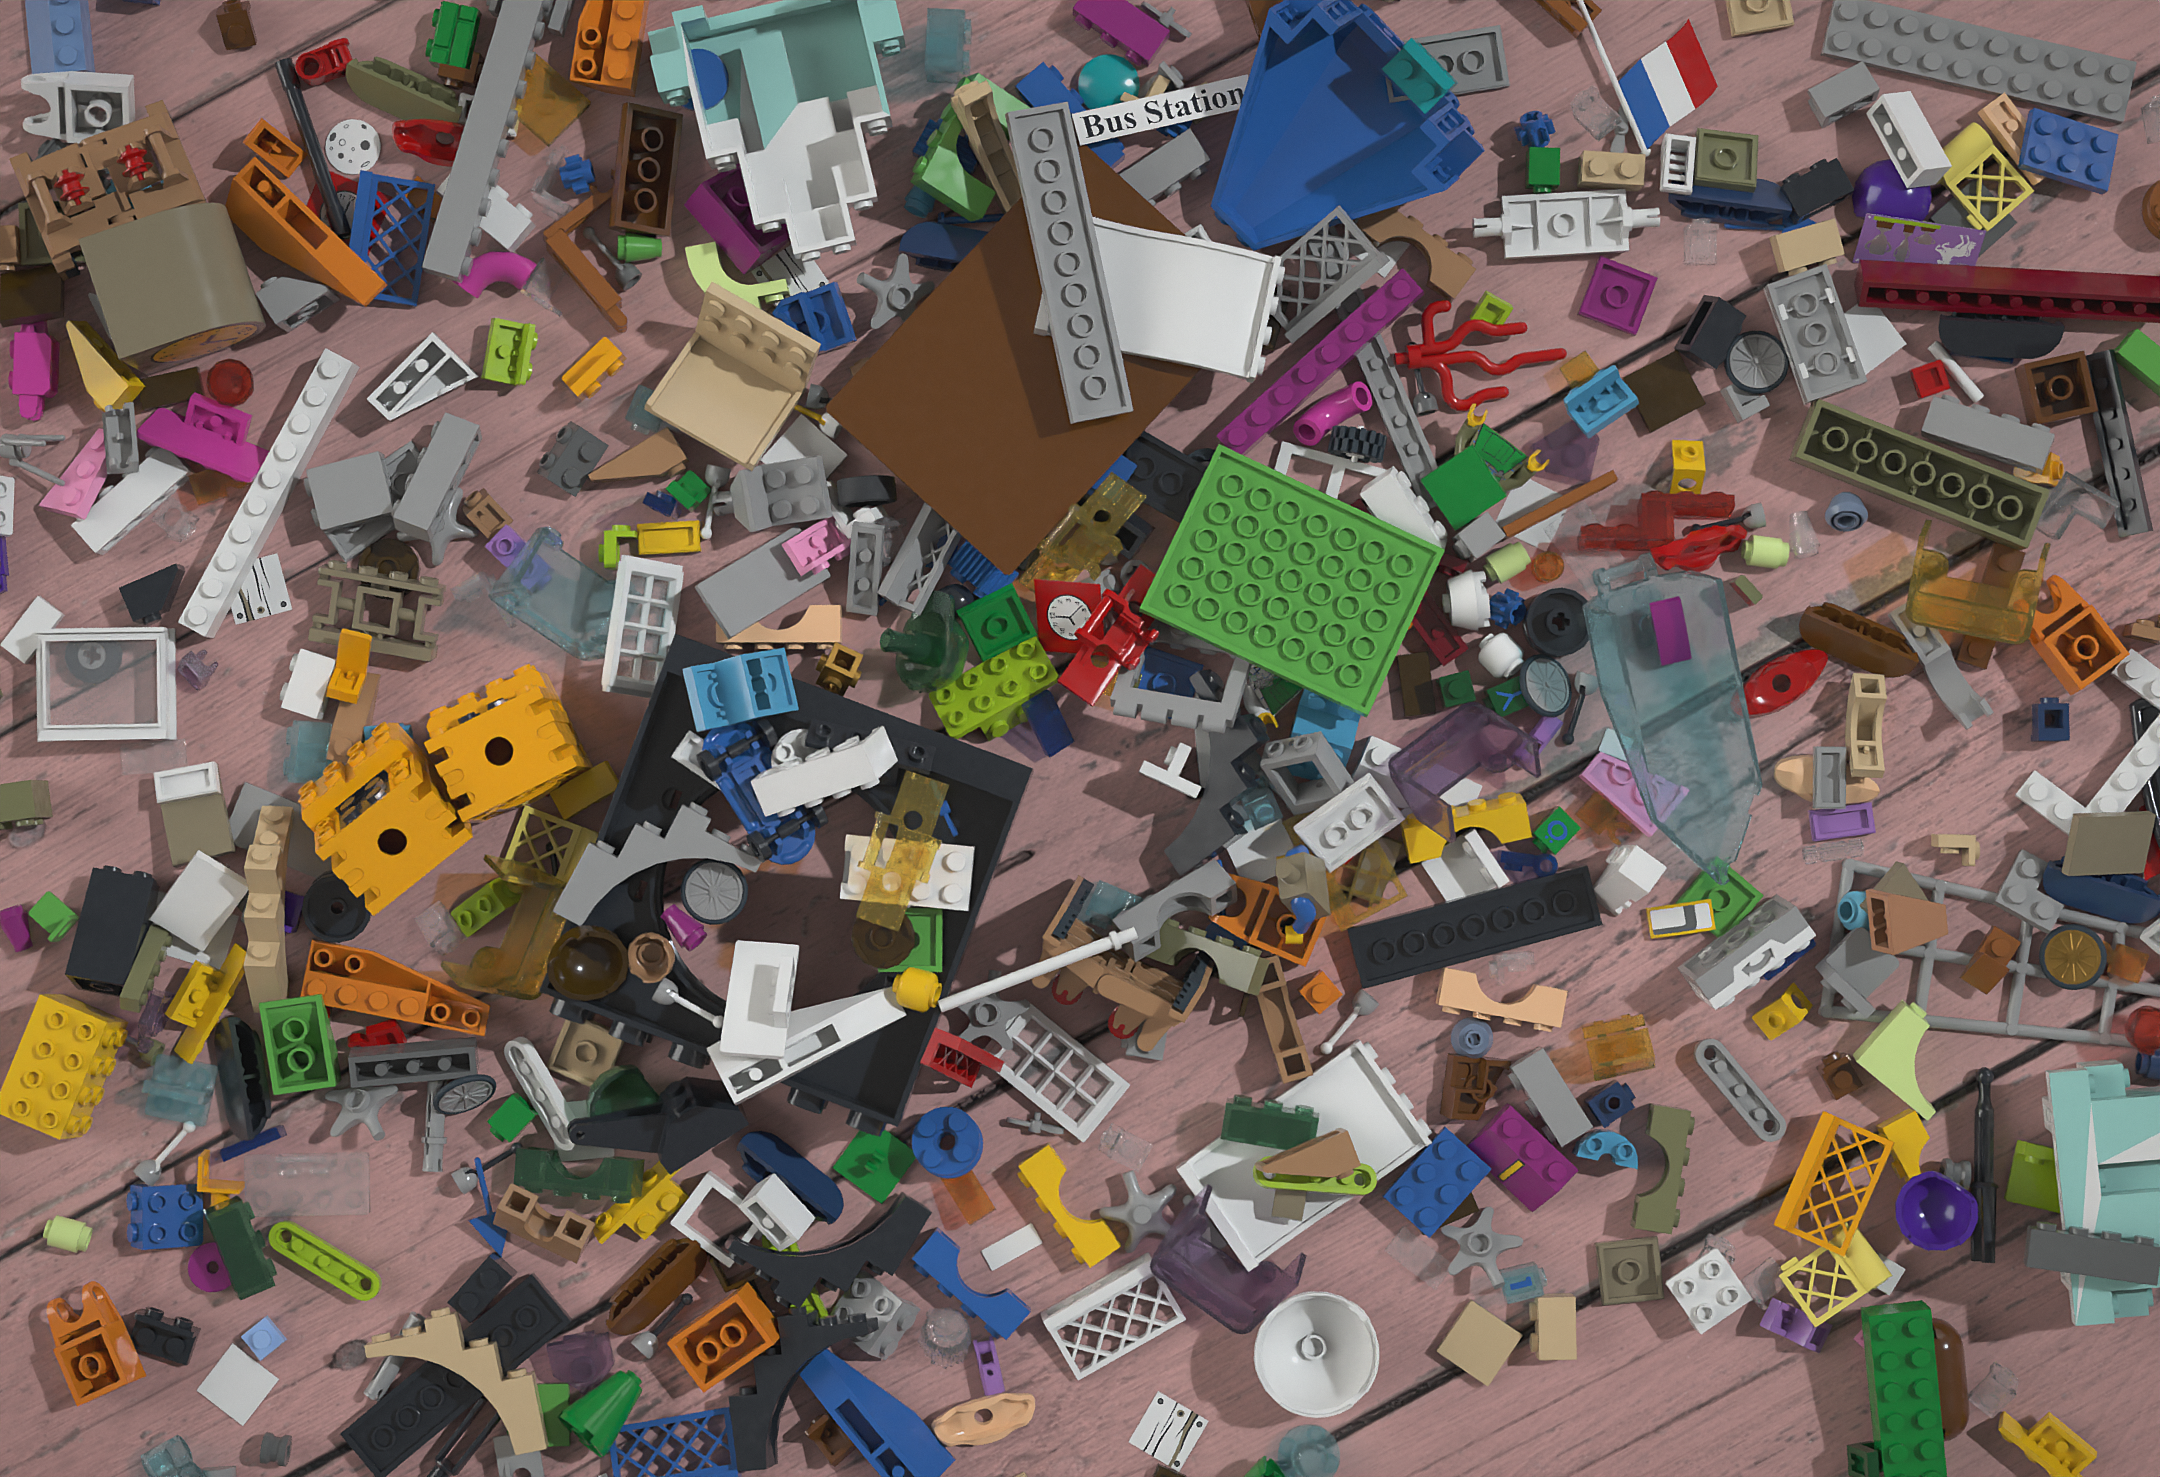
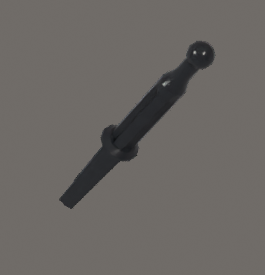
[1969,1067,1999,1263]
[427,1397,501,1477]

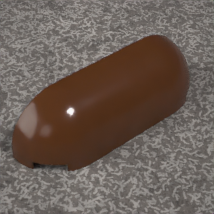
[1799,602,1919,678]
[606,1238,707,1336]
[1932,1318,1970,1442]

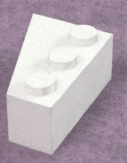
[367,332,479,421]
[1593,845,1667,916]

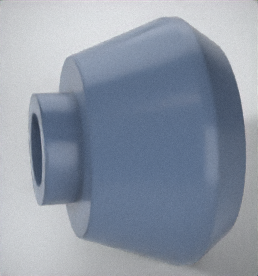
[1825,492,1868,532]
[1451,1017,1493,1058]

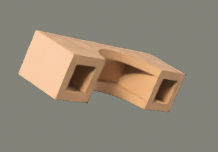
[716,605,842,650]
[1436,967,1568,1032]

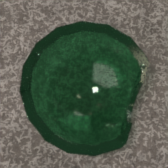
[586,1064,659,1117]

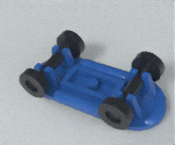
[696,717,828,865]

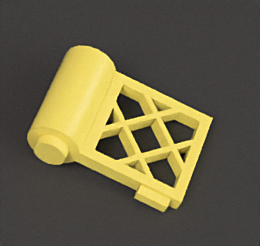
[1935,122,2034,233]
[503,805,599,887]
[1778,1222,1893,1328]

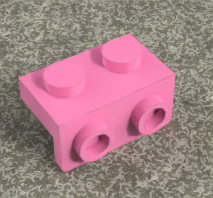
[781,516,851,576]

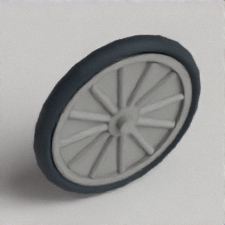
[1724,331,1789,394]
[1519,654,1572,718]
[681,858,748,925]
[433,1074,497,1115]

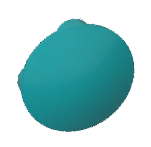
[1078,54,1140,110]

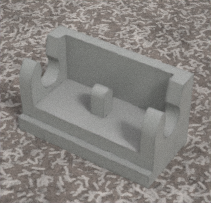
[1807,61,1880,129]
[102,402,139,474]

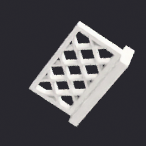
[1041,1252,1186,1381]

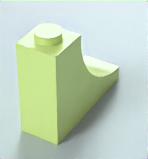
[1853,1000,1936,1121]

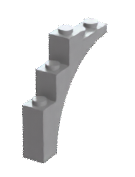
[553,802,761,926]

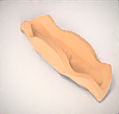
[1774,754,1880,805]
[931,1393,1035,1447]

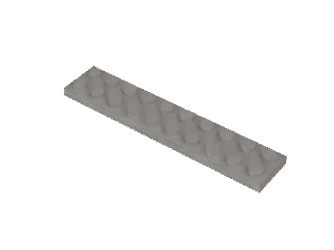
[1821,0,2137,124]
[1005,102,1133,424]

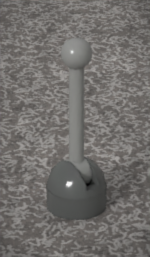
[583,227,643,290]

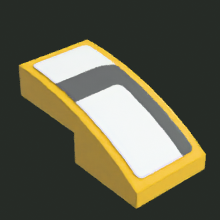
[1646,899,1716,939]

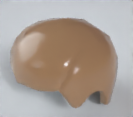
[628,932,675,984]

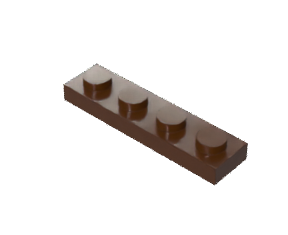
[1954,543,2026,670]

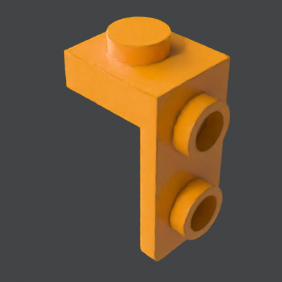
[326,628,372,704]

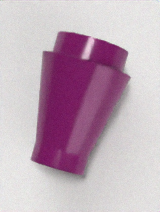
[0,904,33,952]
[661,904,707,952]

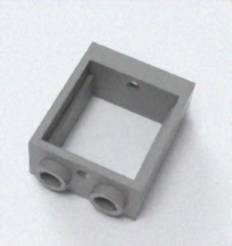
[1260,731,1354,815]

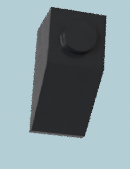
[119,563,185,626]

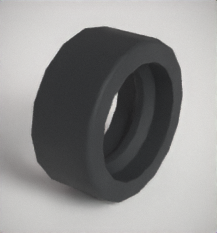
[837,475,897,507]

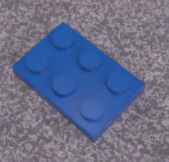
[2018,108,2119,195]
[1382,1126,1491,1238]

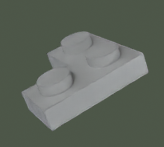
[1992,849,2064,934]

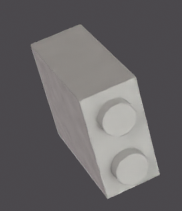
[304,451,396,532]

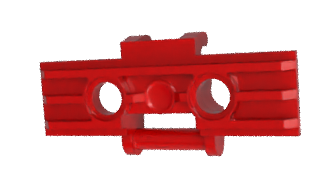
[1057,564,1159,707]

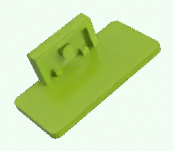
[929,636,1059,741]

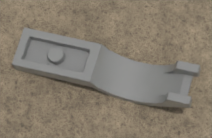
[1888,597,1994,730]

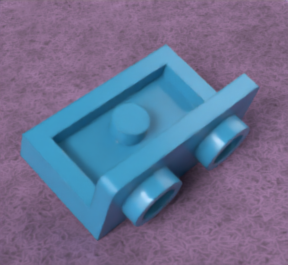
[1563,365,1639,439]

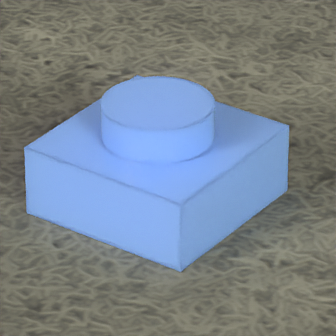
[241,1315,287,1361]

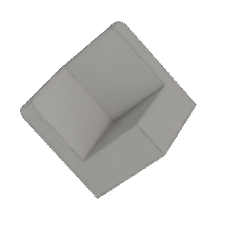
[1720,384,1770,423]

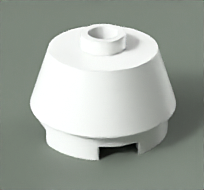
[1442,569,1490,631]

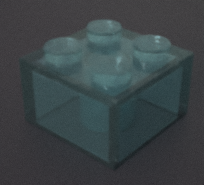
[925,8,972,84]

